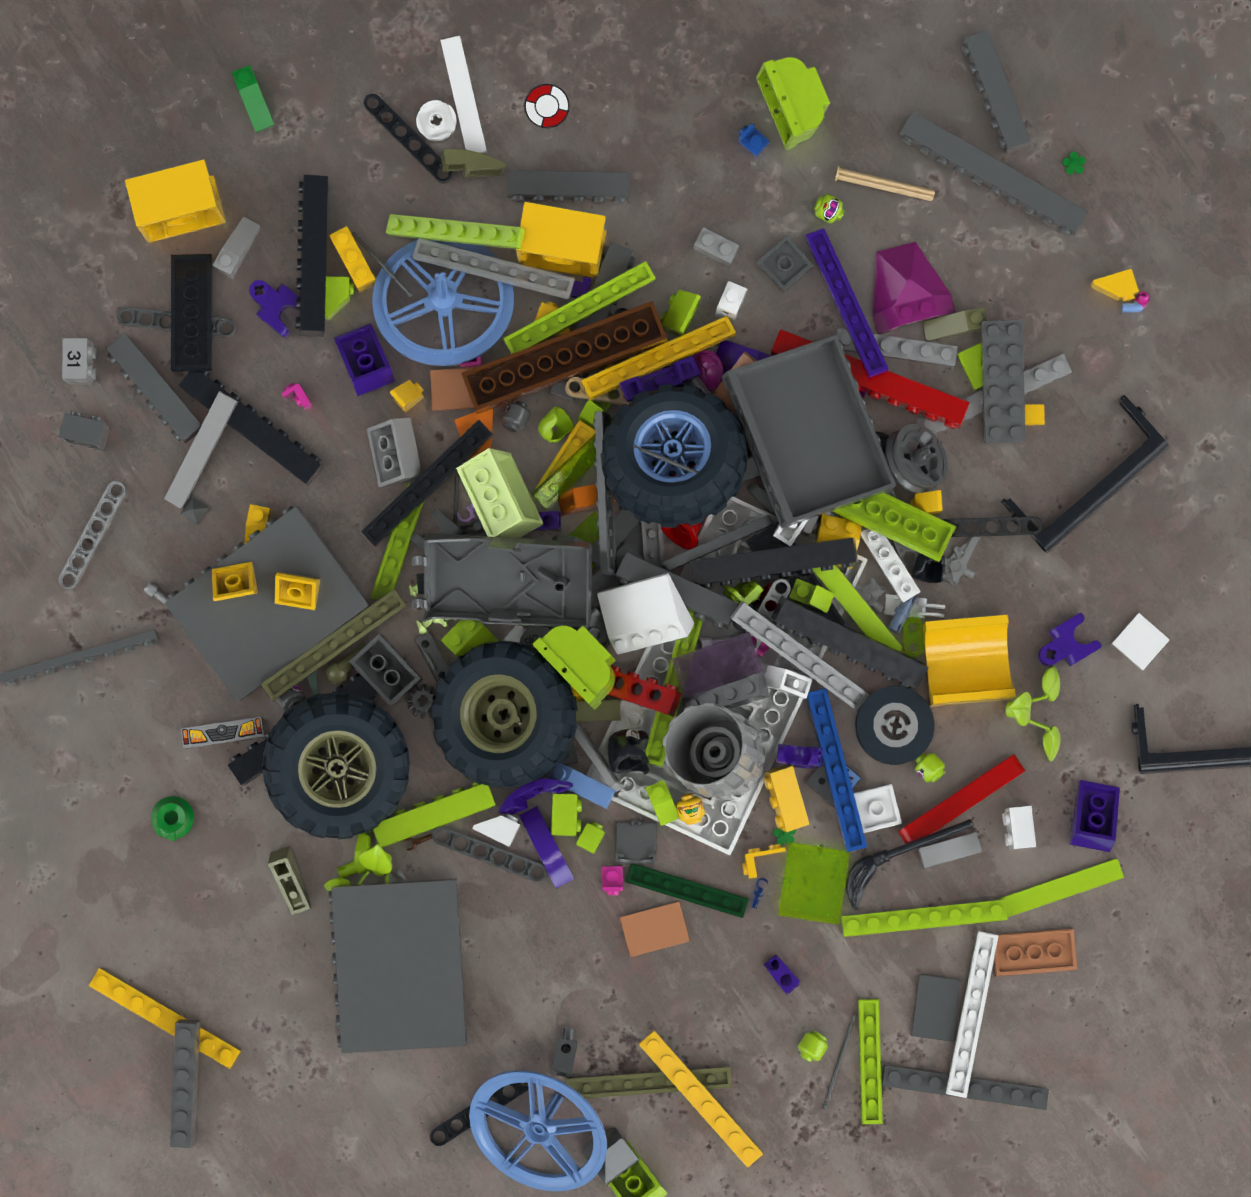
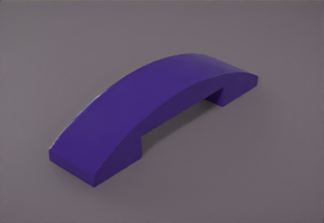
[619,356,701,402]
[499,779,573,815]
[519,806,574,888]

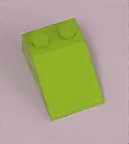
[608,1140,668,1197]

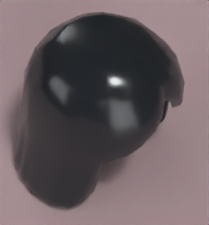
[911,553,945,583]

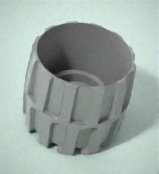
[663,702,765,800]

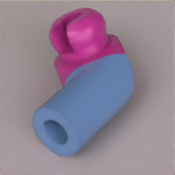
[1122,291,1149,313]

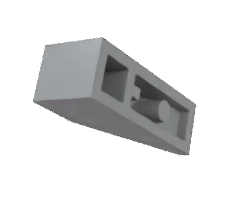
[212,216,262,279]

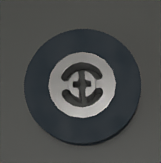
[855,686,935,765]

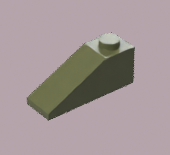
[922,307,987,342]
[268,846,311,915]

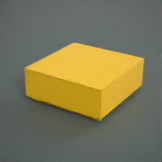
[1025,404,1045,426]

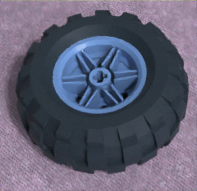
[600,384,748,528]

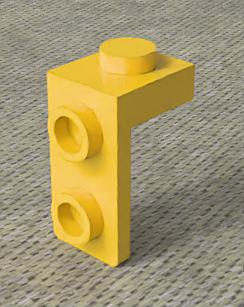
[742,844,786,879]

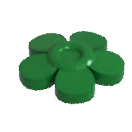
[1063,152,1086,175]
[773,828,796,846]

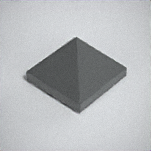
[181,497,209,525]

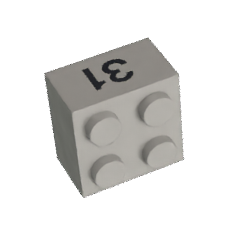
[62,338,97,385]

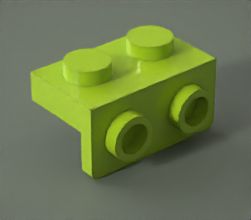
[722,581,763,605]

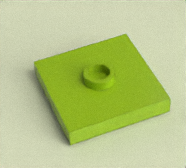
[957,343,983,391]

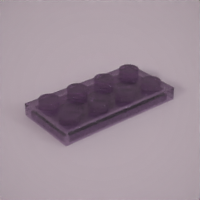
[671,632,763,698]

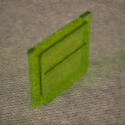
[778,842,850,925]

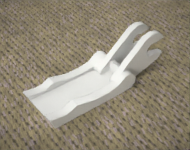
[884,594,945,619]

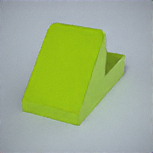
[577,392,617,430]
[789,579,835,613]

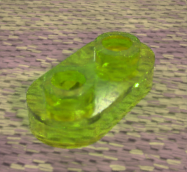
[902,617,924,658]

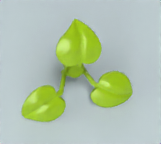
[1006,665,1061,762]
[324,843,392,892]

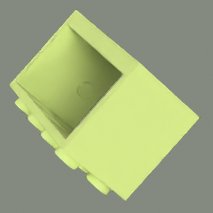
[456,448,544,538]

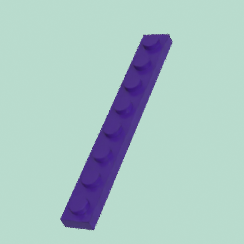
[805,228,888,378]

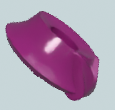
[693,350,724,392]

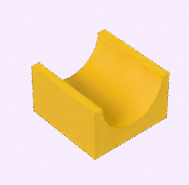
[125,159,226,243]
[516,202,607,279]
[922,615,1016,707]

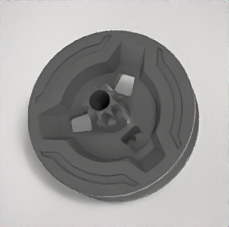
[885,424,948,493]

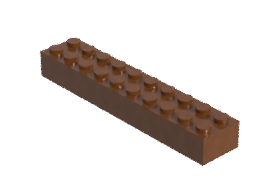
[461,301,667,414]

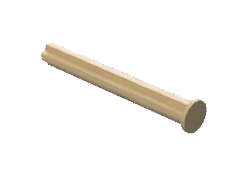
[835,165,935,201]

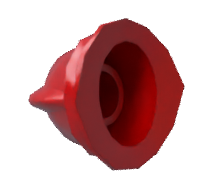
[661,522,703,550]

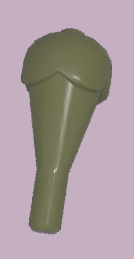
[325,642,367,685]

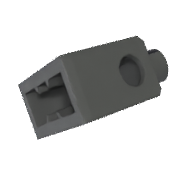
[552,1028,578,1078]

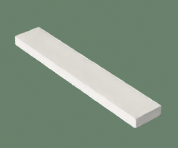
[440,36,487,153]

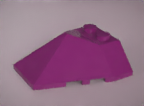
[873,242,956,334]

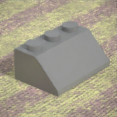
[367,418,422,488]

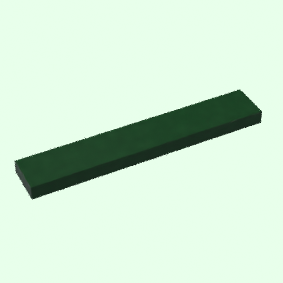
[625,864,749,918]

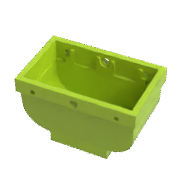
[756,57,830,150]
[532,626,616,710]

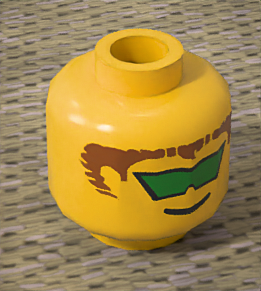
[676,793,705,825]

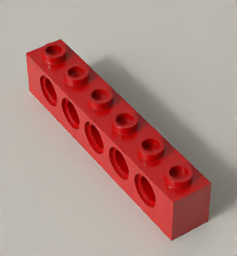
[607,665,682,717]

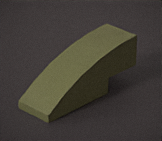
[441,149,506,178]

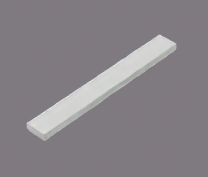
[946,931,999,1098]

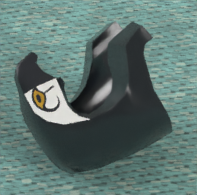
[608,729,649,775]

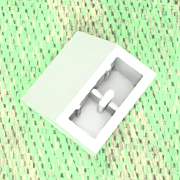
[1002,806,1036,850]

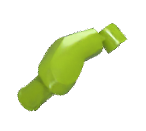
[337,830,373,878]

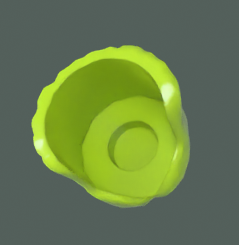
[538,406,574,443]

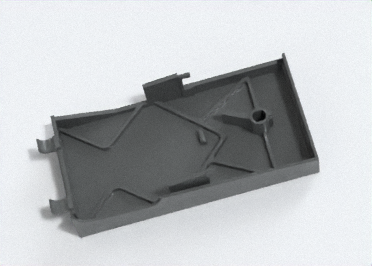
[412,533,592,627]

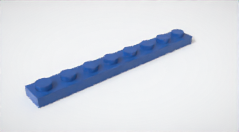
[807,688,867,853]

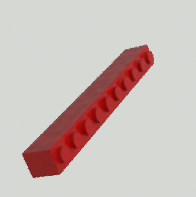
[771,329,970,429]

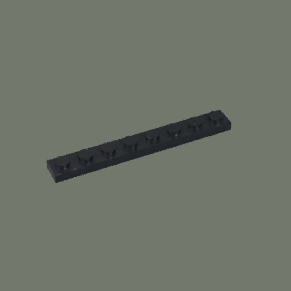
[361,420,494,547]

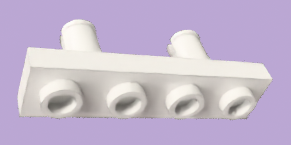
[860,528,920,603]

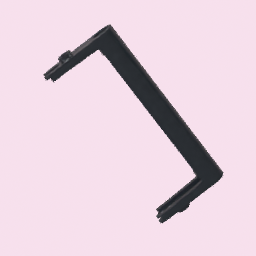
[1001,395,1169,553]
[1132,704,1251,774]

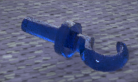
[752,878,768,909]

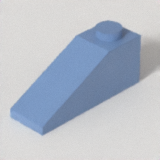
[549,763,616,809]

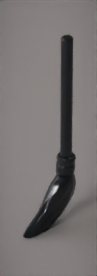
[846,819,974,910]

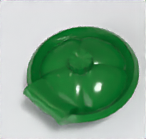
[151,796,194,842]

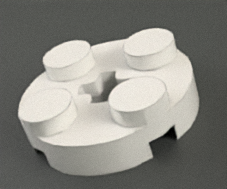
[416,100,457,141]

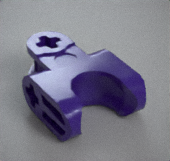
[249,280,300,338]
[1038,613,1102,667]
[777,744,823,769]

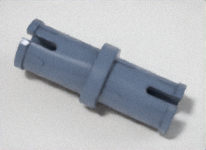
[887,596,917,634]

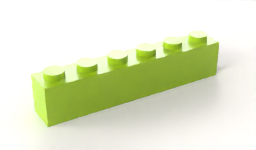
[373,782,496,848]

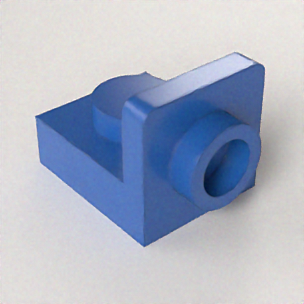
[738,123,770,157]

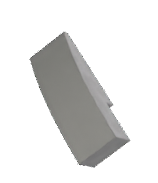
[918,832,982,869]

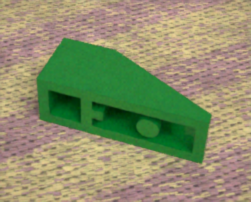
[231,65,274,133]

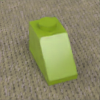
[325,276,355,320]
[645,780,679,826]

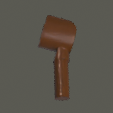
[403,834,433,851]

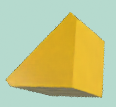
[212,562,258,601]
[275,572,320,610]

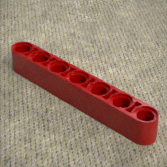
[897,754,1026,844]

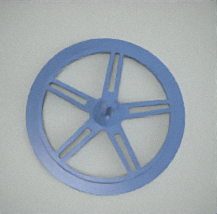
[372,239,514,366]
[469,1070,607,1191]

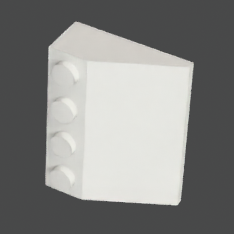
[597,573,695,655]

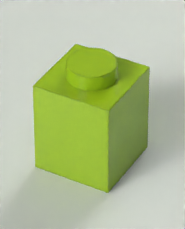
[576,821,606,854]

